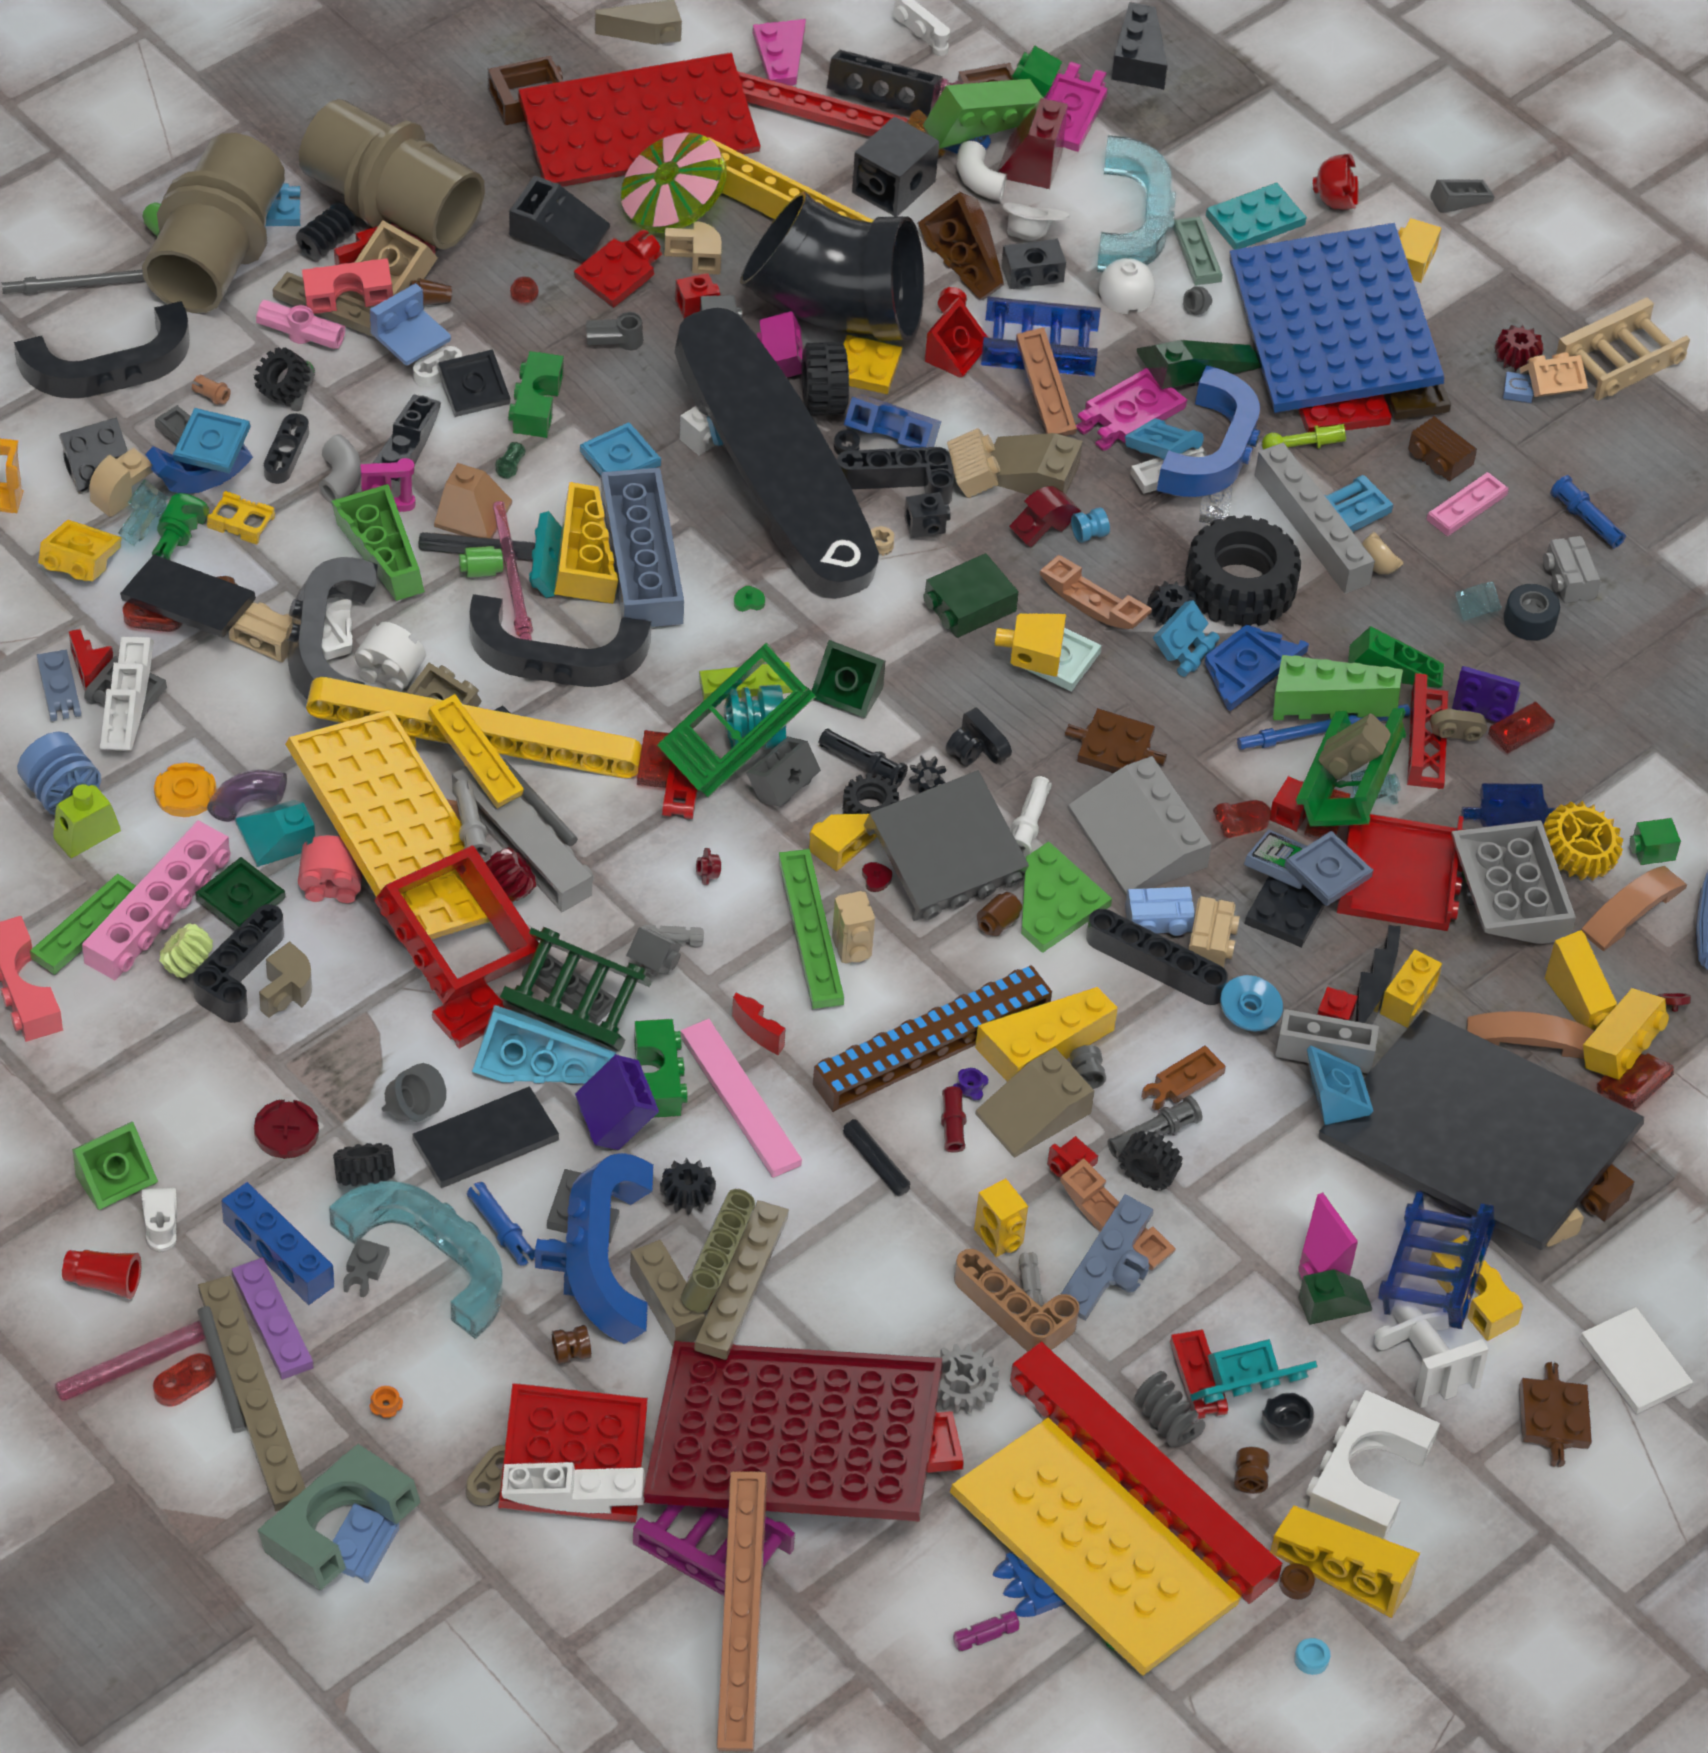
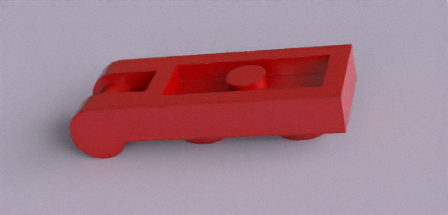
[662,761,698,820]
[1170,1329,1228,1420]

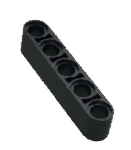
[1086,909,1228,1005]

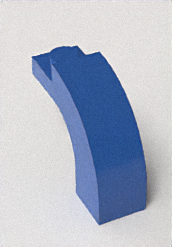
[145,443,253,494]

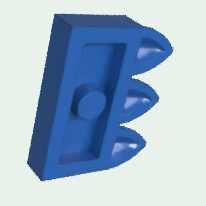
[992,1552,1067,1617]

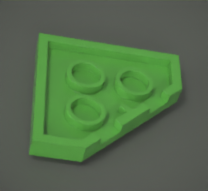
[1021,841,1112,953]

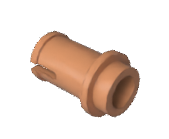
[192,374,231,405]

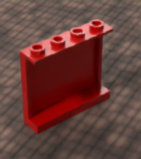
[1337,814,1465,931]

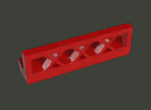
[1407,673,1448,789]

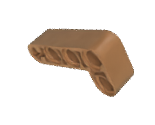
[954,1249,1080,1352]

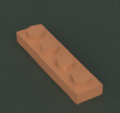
[1016,327,1077,436]

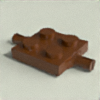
[1065,708,1167,773]
[1519,1362,1592,1467]

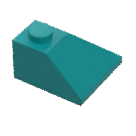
[235,800,315,867]

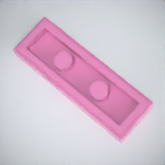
[1427,472,1509,537]

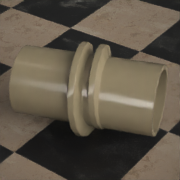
[299,99,485,250]
[142,133,285,313]

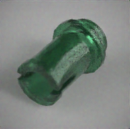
[495,442,526,478]

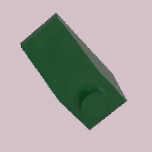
[1298,1269,1372,1325]

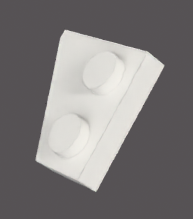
[322,599,353,660]

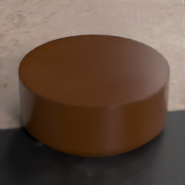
[1279,1563,1315,1600]

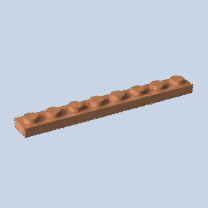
[717,1472,767,1752]

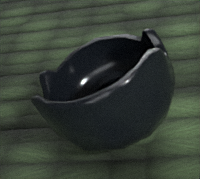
[1262,1393,1314,1440]

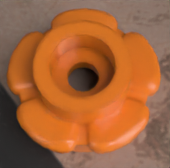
[369,1386,403,1418]

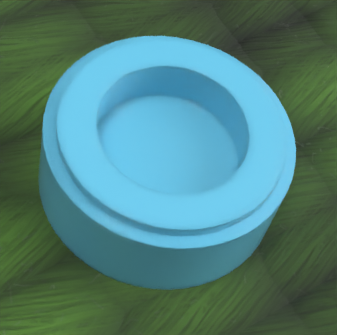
[1294,1638,1331,1675]

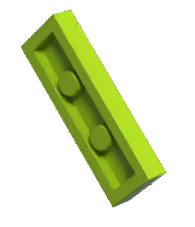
[699,662,793,700]

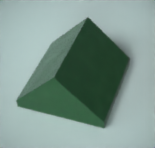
[811,640,886,718]

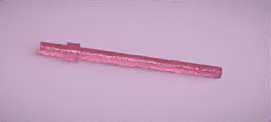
[493,501,533,640]

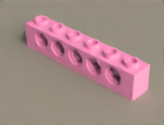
[82,820,231,980]

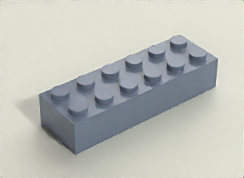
[601,468,684,627]

